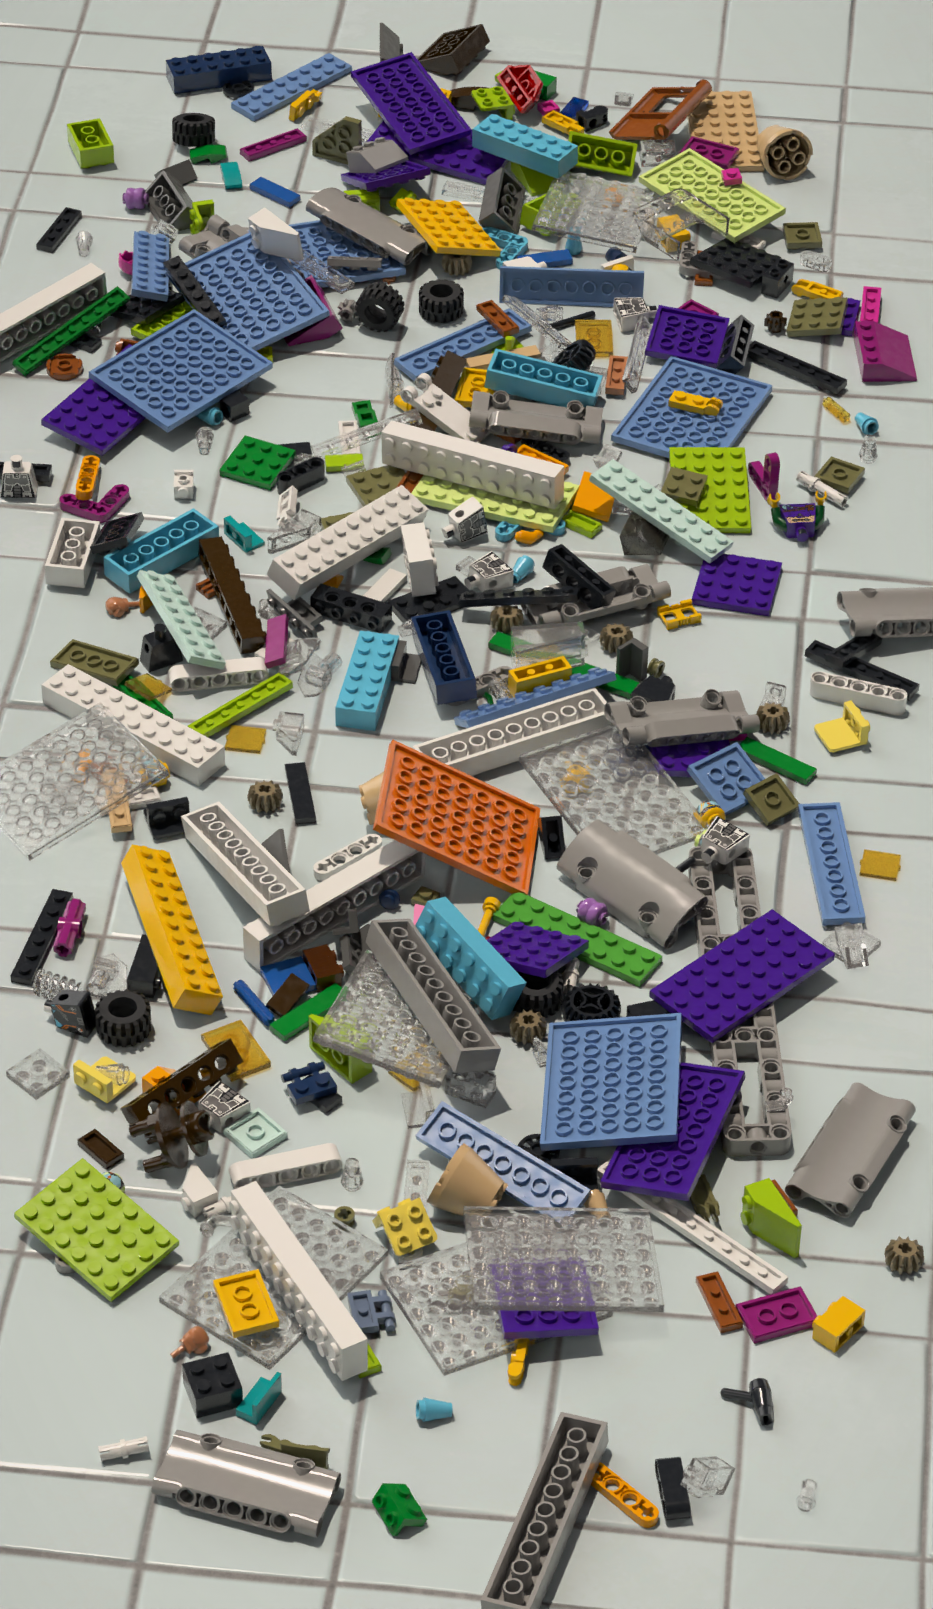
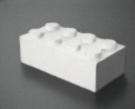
[45,518,100,588]
[401,522,439,597]

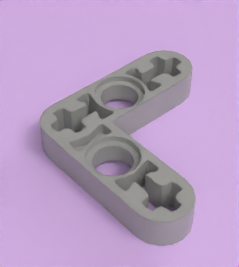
[679,241,727,280]

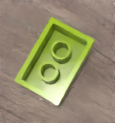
[67,118,114,168]

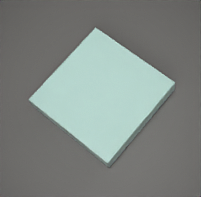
[223,1107,288,1159]

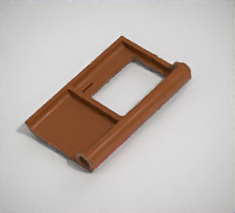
[609,79,712,140]

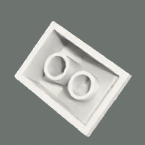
[248,207,304,261]

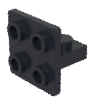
[143,797,190,839]
[549,1158,598,1190]

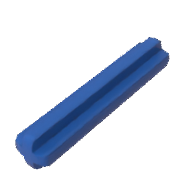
[233,980,275,1026]

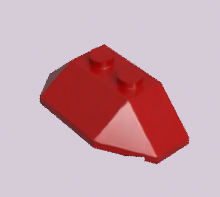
[496,65,543,114]

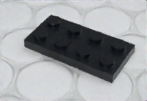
[90,512,144,555]
[388,576,469,628]

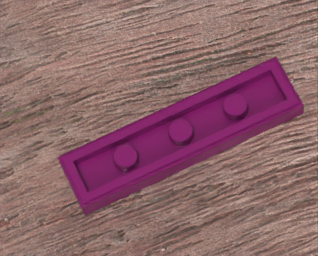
[240,128,307,162]
[265,614,289,669]

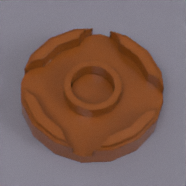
[46,353,83,380]

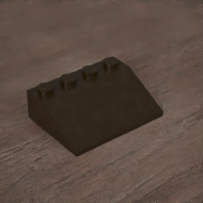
[417,24,490,75]

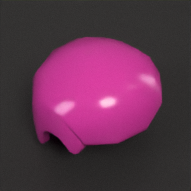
[118,250,133,275]

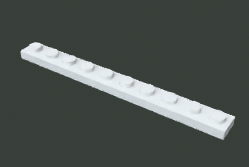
[597,1157,788,1294]

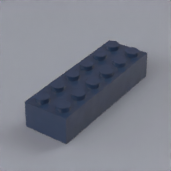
[166,46,272,94]
[411,610,477,705]

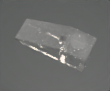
[267,509,322,554]

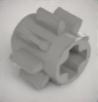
[337,298,358,322]

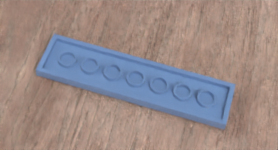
[231,53,352,122]
[131,231,169,302]
[499,266,644,307]
[394,308,532,381]
[454,667,617,728]
[798,802,866,925]
[415,1101,591,1229]

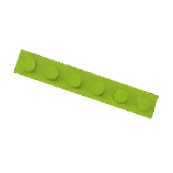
[187,672,293,737]

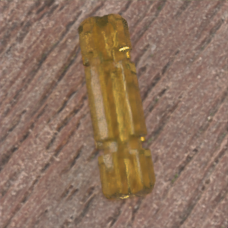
[822,397,851,423]

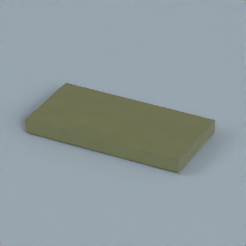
[50,639,139,686]

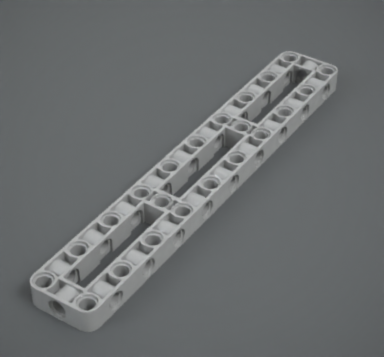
[688,846,792,1156]

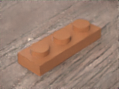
[605,355,628,395]

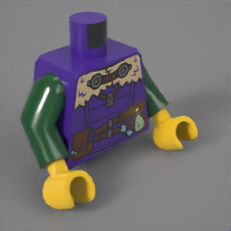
[767,491,827,542]

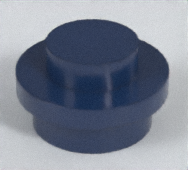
[379,889,400,910]

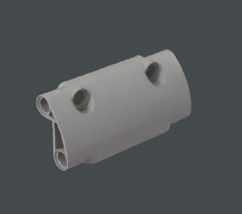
[306,187,434,265]
[521,564,671,632]
[557,819,709,949]

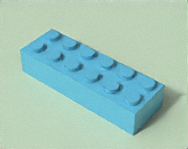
[472,114,578,179]
[484,349,603,407]
[103,508,219,594]
[335,631,399,731]
[415,897,527,1020]

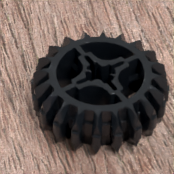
[552,339,596,371]
[562,983,621,1022]

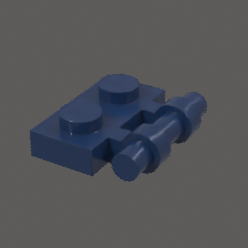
[281,1061,337,1106]

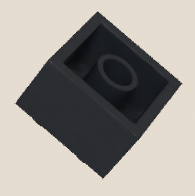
[182,1352,243,1418]

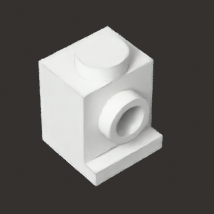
[174,470,194,499]

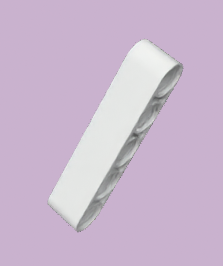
[168,657,269,692]
[809,671,907,716]
[228,1143,343,1189]

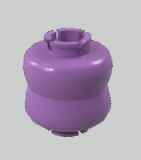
[122,188,149,209]
[576,898,609,927]

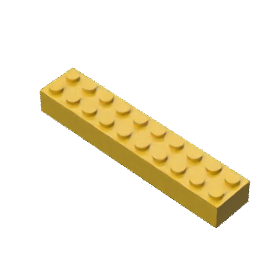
[121,844,223,1015]

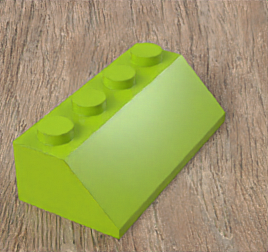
[568,131,638,177]

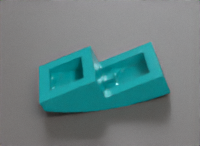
[220,162,242,190]

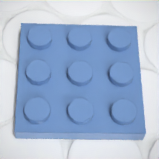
[687,742,765,816]

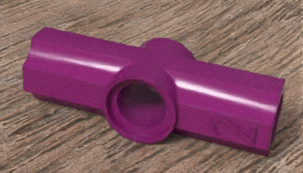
[53,898,86,957]

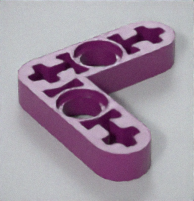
[748,452,780,501]
[59,484,130,523]

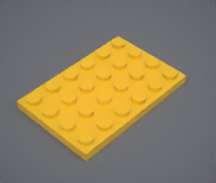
[396,198,501,257]

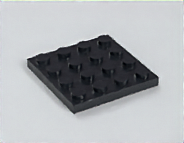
[690,238,781,289]

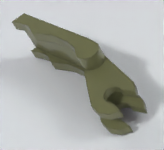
[690,1174,720,1223]
[260,1434,330,1469]

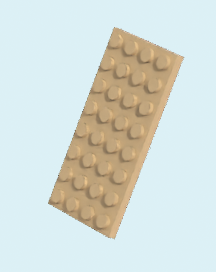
[687,90,764,172]

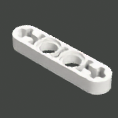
[313,834,382,881]

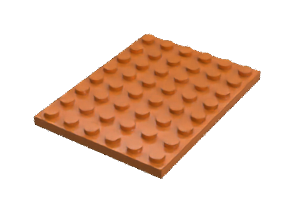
[373,740,541,895]

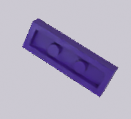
[836,298,861,337]

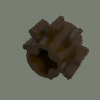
[764,310,787,333]

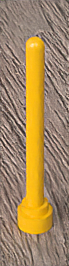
[478,897,501,937]

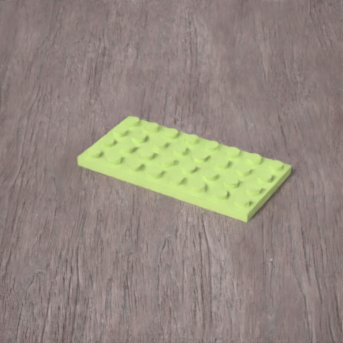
[639,148,786,243]
[412,475,579,533]

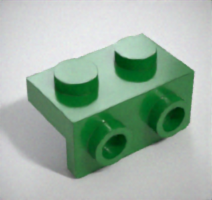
[372,1483,427,1536]

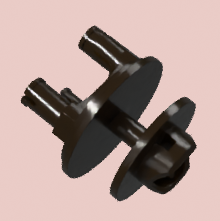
[129,1101,214,1173]

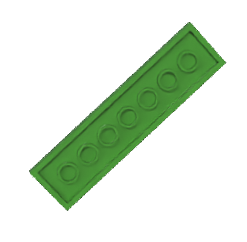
[493,892,662,987]

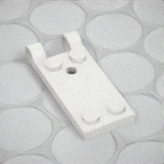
[400,373,490,443]

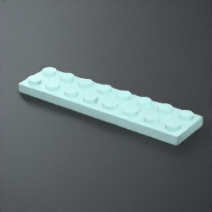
[589,459,734,563]
[137,570,226,669]

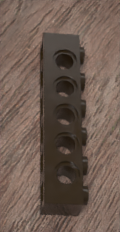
[120,1038,244,1124]

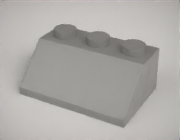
[346,137,409,173]

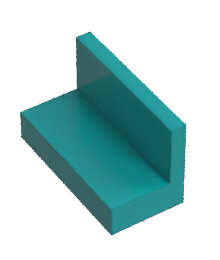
[224,515,265,553]
[236,1372,282,1425]

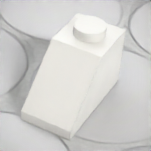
[181,1163,218,1218]

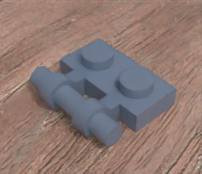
[347,1290,396,1334]

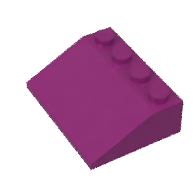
[284,275,343,346]
[854,320,917,382]

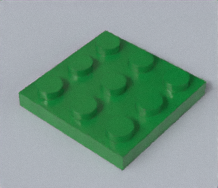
[219,435,296,491]

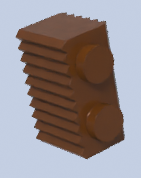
[302,944,344,992]

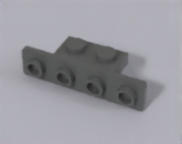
[266,589,323,643]
[340,924,378,996]

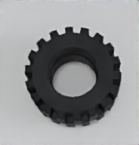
[172,113,215,147]
[419,279,464,323]
[355,282,405,332]
[513,970,563,1018]
[95,989,151,1047]

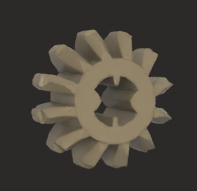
[442,254,472,276]
[490,605,524,635]
[599,623,633,654]
[756,702,790,735]
[247,780,283,814]
[510,1009,547,1046]
[884,1236,924,1275]

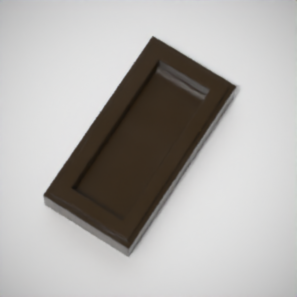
[266,973,310,1017]
[77,1129,124,1170]

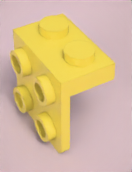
[814,700,870,753]
[73,1056,136,1104]
[372,1197,437,1256]

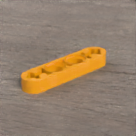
[75,455,100,500]
[591,1462,659,1528]

